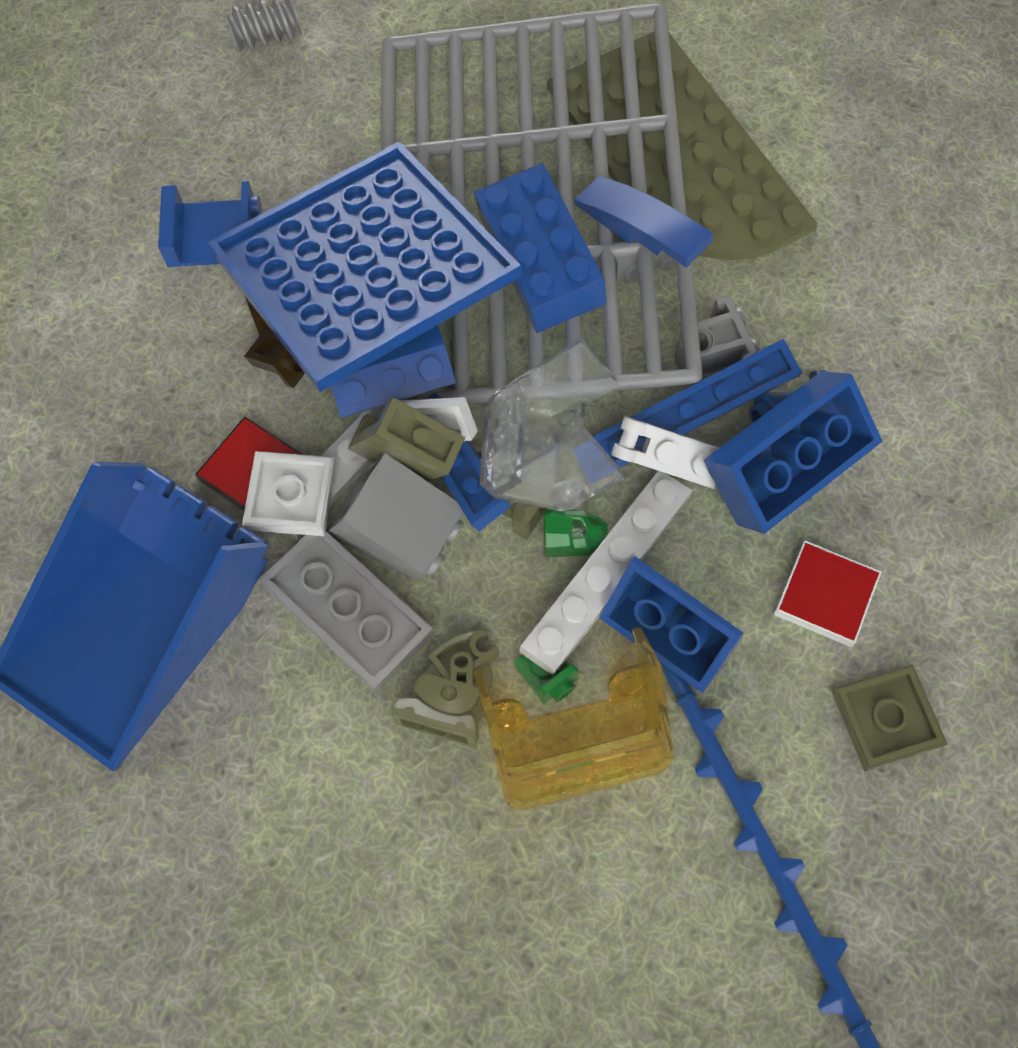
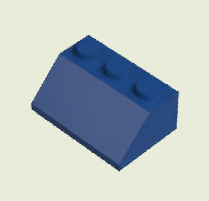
[331,325,456,418]
[599,557,744,693]

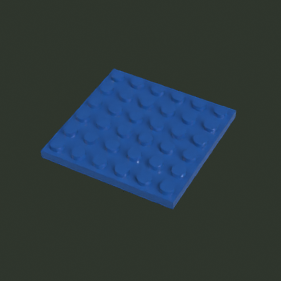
[207,142,523,392]

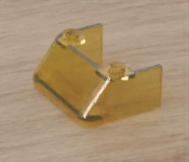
[473,627,674,810]

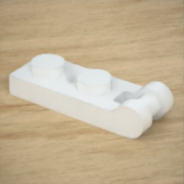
[611,416,719,489]

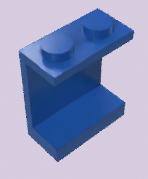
[158,181,262,267]

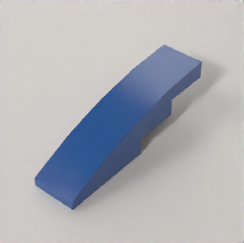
[574,176,713,268]

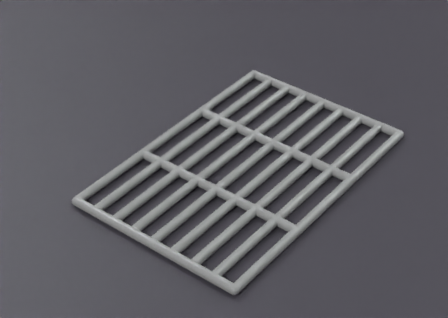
[381,3,703,408]

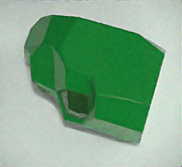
[543,508,608,557]

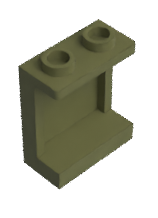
[347,397,465,481]

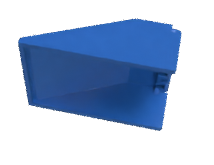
[0,462,269,771]

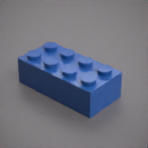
[474,163,607,333]
[703,371,883,534]

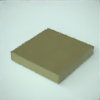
[832,664,948,772]

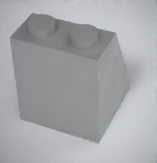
[326,453,463,580]

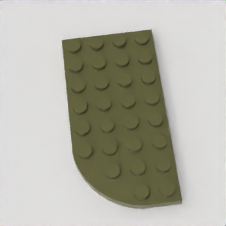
[547,32,818,260]

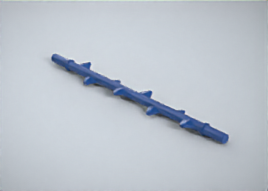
[658,662,881,1048]

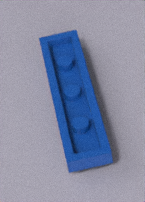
[427,392,511,532]

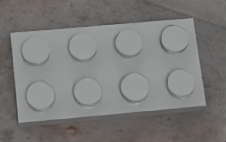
[258,532,434,693]

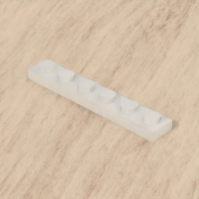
[519,471,693,676]

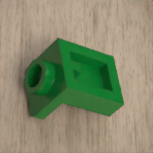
[513,655,578,704]

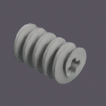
[226,0,302,52]

